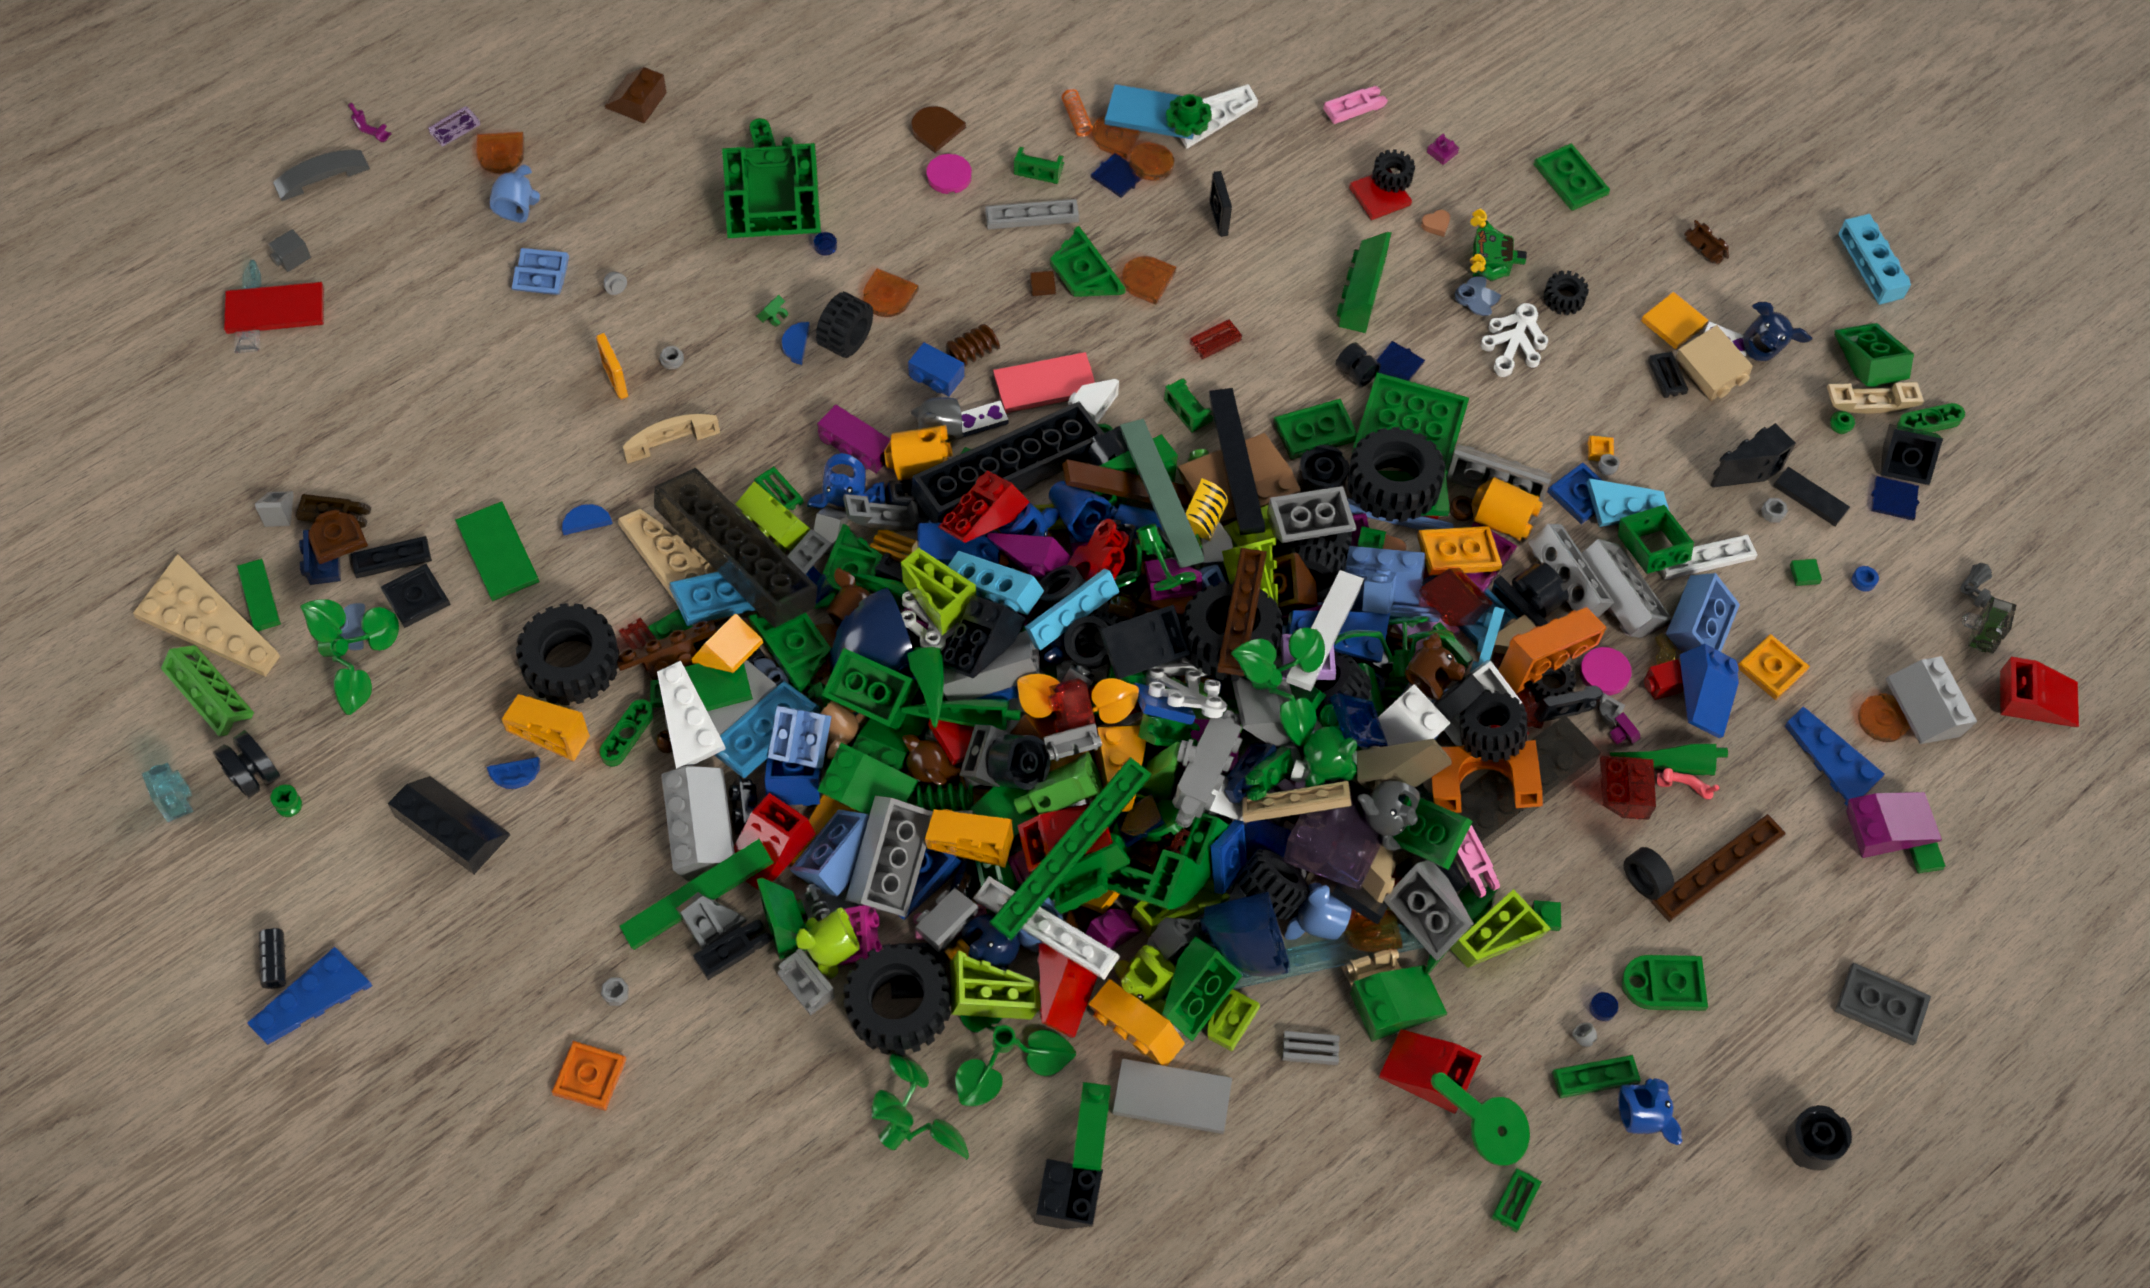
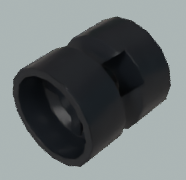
[1336,342,1381,387]

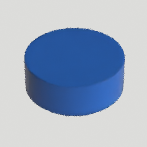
[1851,566,1879,592]

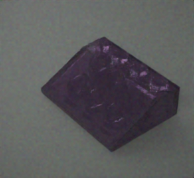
[1283,778,1383,890]

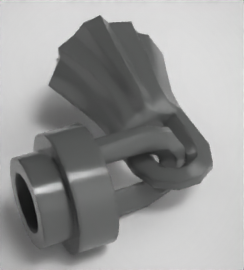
[1960,562,1994,609]

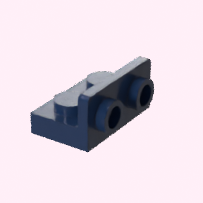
[299,530,341,585]

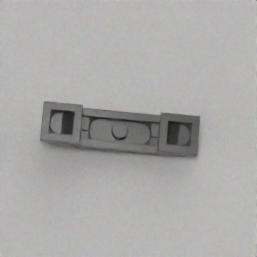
[273,150,370,201]
[843,494,930,531]

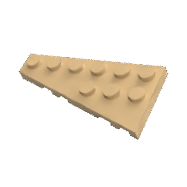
[618,509,729,626]
[133,554,280,677]

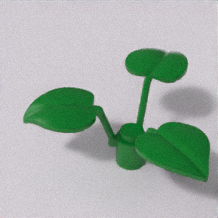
[1115,524,1202,591]
[300,599,399,715]
[1335,616,1455,677]
[1231,627,1325,746]
[955,1015,1077,1107]
[872,1053,969,1161]

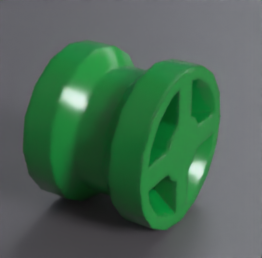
[270,784,302,817]

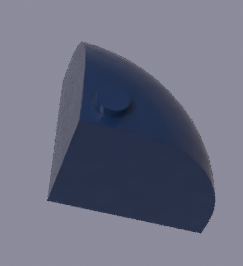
[829,588,916,680]
[1200,892,1290,977]

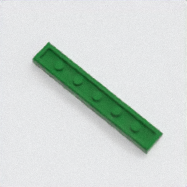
[620,839,774,950]

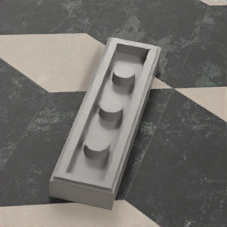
[985,199,1079,229]

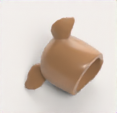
[820,700,870,759]

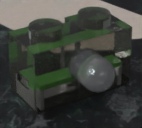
[1961,597,2017,654]

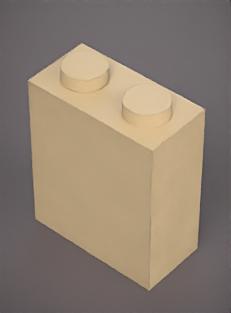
[1676,325,1753,401]

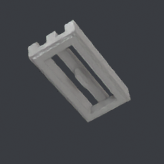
[1282,1031,1340,1065]

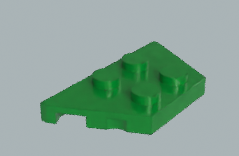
[1050,226,1125,297]
[811,524,883,609]
[749,612,831,692]

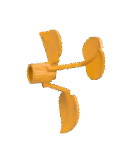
[1017,674,1139,772]

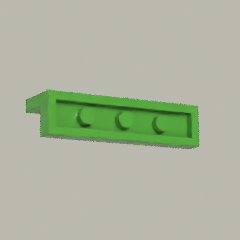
[161,645,254,737]

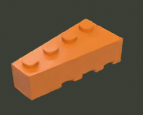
[1498,607,1607,694]

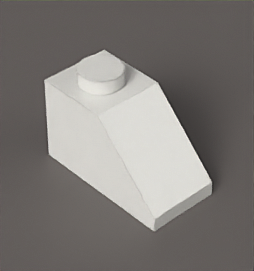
[1068,379,1119,424]

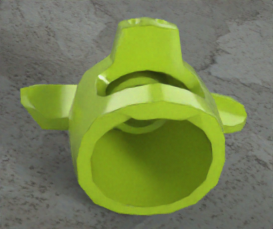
[796,907,860,979]
[1113,945,1176,1016]

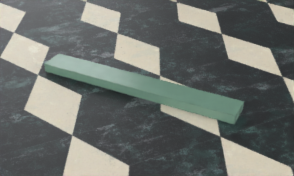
[1120,418,1204,569]

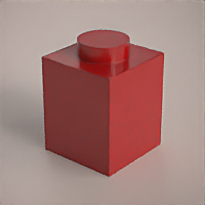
[1644,659,1684,700]

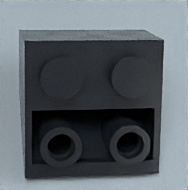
[1035,1159,1103,1229]

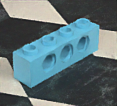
[1838,214,1911,305]
[948,551,1044,615]

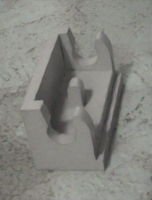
[777,948,835,1016]

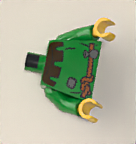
[1469,209,1527,281]

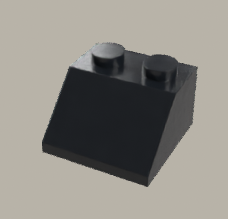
[1880,424,1943,485]

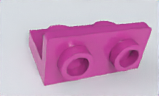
[839,905,882,966]

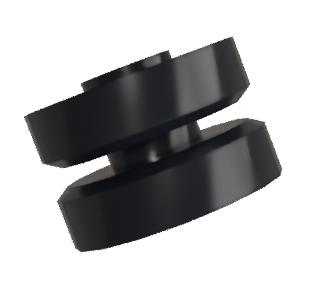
[213,730,280,799]

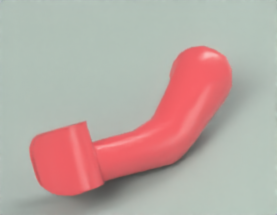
[1657,768,1719,799]

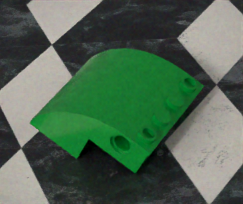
[722,143,821,239]
[1107,794,1230,910]

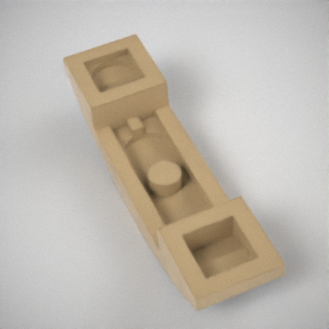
[1827,382,1924,414]
[623,414,720,464]

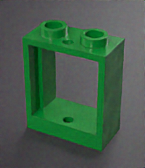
[1618,505,1694,574]

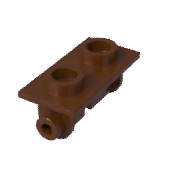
[1684,220,1729,265]

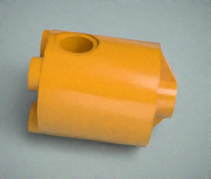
[884,425,953,481]
[1471,477,1543,542]

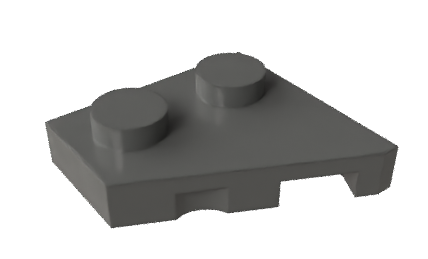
[676,892,747,950]

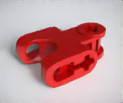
[1067,519,1129,582]

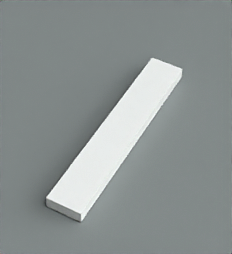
[1286,570,1364,691]
[973,876,1120,979]

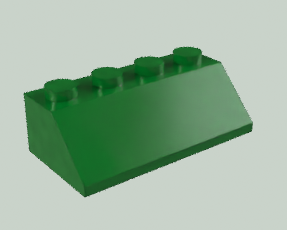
[1336,232,1392,333]

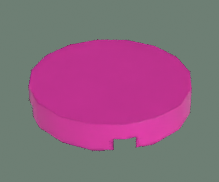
[926,154,972,194]
[1580,647,1632,695]

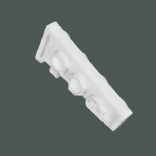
[1179,84,1258,149]
[657,661,726,769]

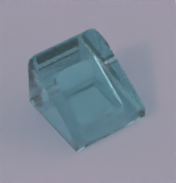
[243,260,261,289]

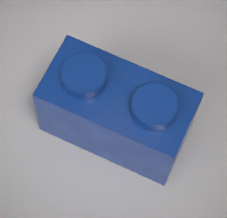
[908,342,965,397]

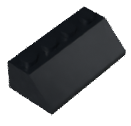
[388,776,510,874]

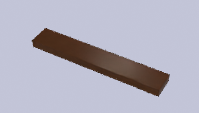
[1063,459,1191,510]
[1218,548,1267,676]
[1651,814,1786,922]

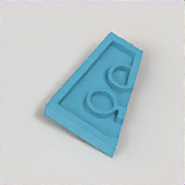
[1586,478,1669,527]

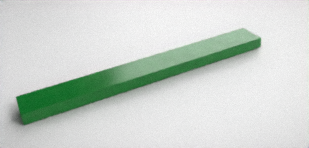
[990,757,1152,941]

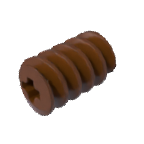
[946,324,1000,367]

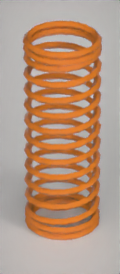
[1061,89,1093,137]

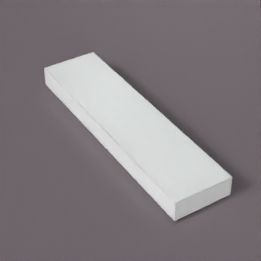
[1660,535,1757,580]

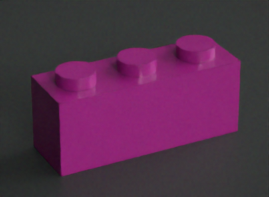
[817,404,891,474]

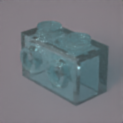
[142,763,193,822]

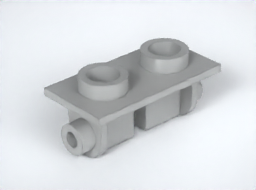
[1043,723,1102,761]

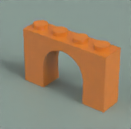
[1431,740,1543,813]

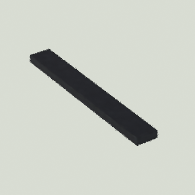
[1209,388,1265,536]

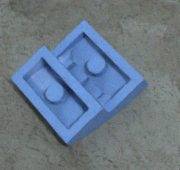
[512,248,569,295]
[768,706,832,768]

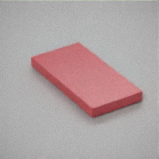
[993,352,1095,413]

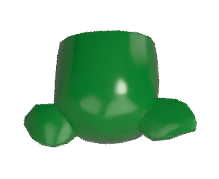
[1303,726,1357,788]

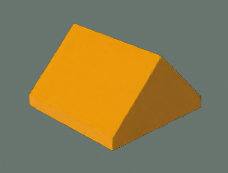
[691,613,763,673]

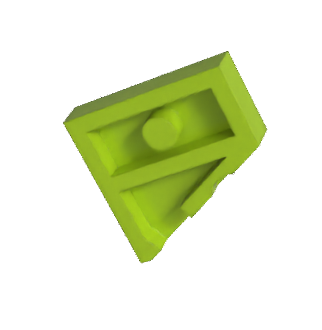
[1208,989,1260,1051]

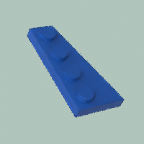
[1285,610,1390,663]

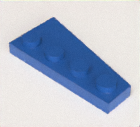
[1785,706,1885,806]
[247,947,372,1045]

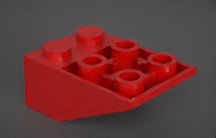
[939,470,1029,543]
[2000,656,2079,728]
[734,793,816,891]
[1018,803,1112,874]
[1037,943,1097,1038]
[1378,1029,1482,1114]

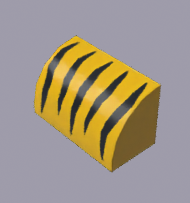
[1185,478,1228,541]

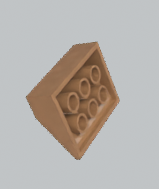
[1177,433,1301,527]

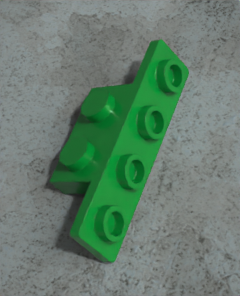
[1048,842,1130,914]

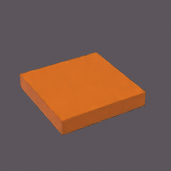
[552,1041,627,1111]

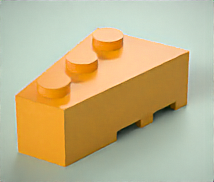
[502,694,590,761]
[1094,725,1146,812]
[925,809,1014,868]
[1089,979,1185,1066]

